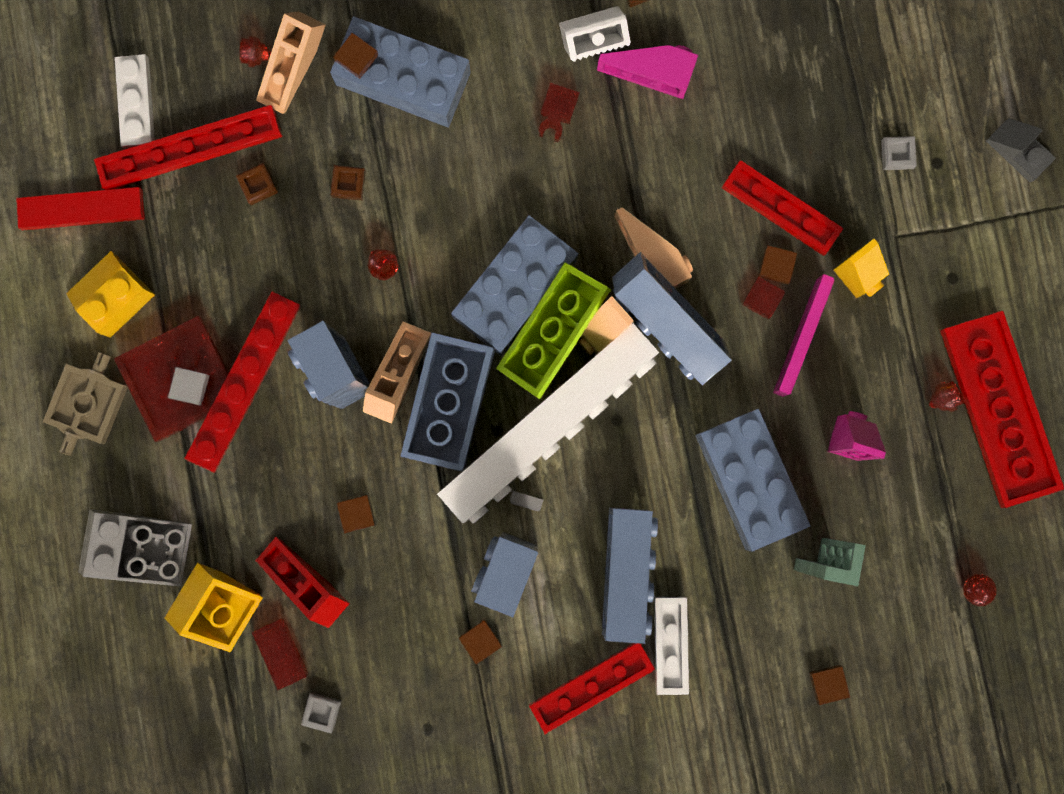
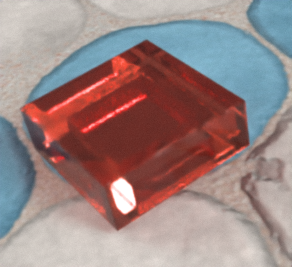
[742,277,785,320]

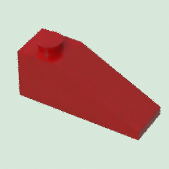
[255,537,350,628]

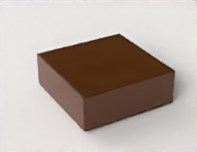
[333,33,379,79]
[236,163,278,205]
[330,165,366,201]
[758,245,797,285]
[337,495,376,533]
[459,619,503,665]
[809,665,851,705]

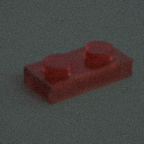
[252,618,309,690]

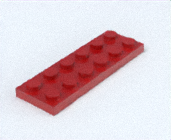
[940,311,1064,508]

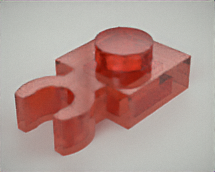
[539,83,580,143]

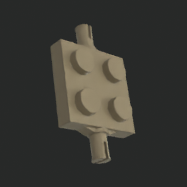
[43,352,128,456]

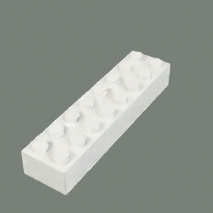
[437,323,659,524]

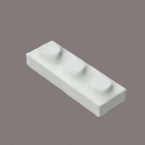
[115,54,155,149]
[654,597,689,695]

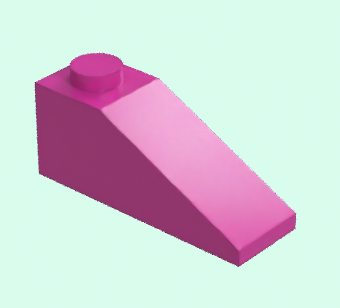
[597,45,698,99]
[827,411,886,461]

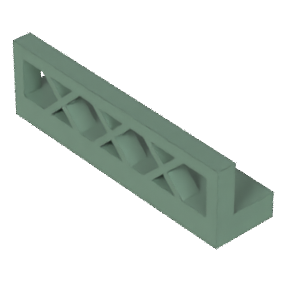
[794,538,866,586]

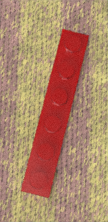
[94,105,283,190]
[184,291,300,473]

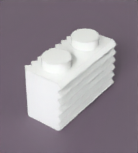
[559,6,631,62]

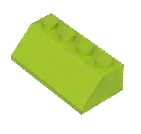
[496,262,611,399]

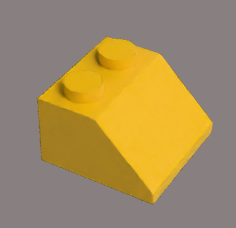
[66,251,155,338]
[165,563,263,652]

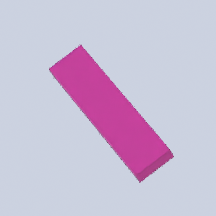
[773,274,835,397]

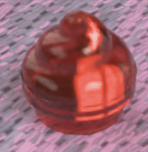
[239,36,271,68]
[367,249,399,280]
[929,381,964,412]
[963,574,997,606]

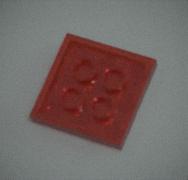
[114,316,229,442]

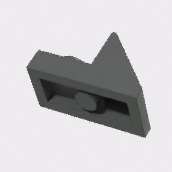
[986,118,1056,183]

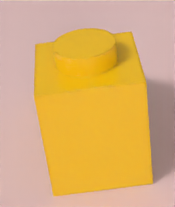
[834,239,889,298]

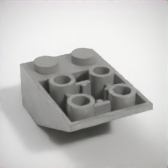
[78,509,192,586]

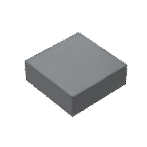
[881,136,917,170]
[168,367,209,406]
[510,491,543,511]
[301,692,342,733]

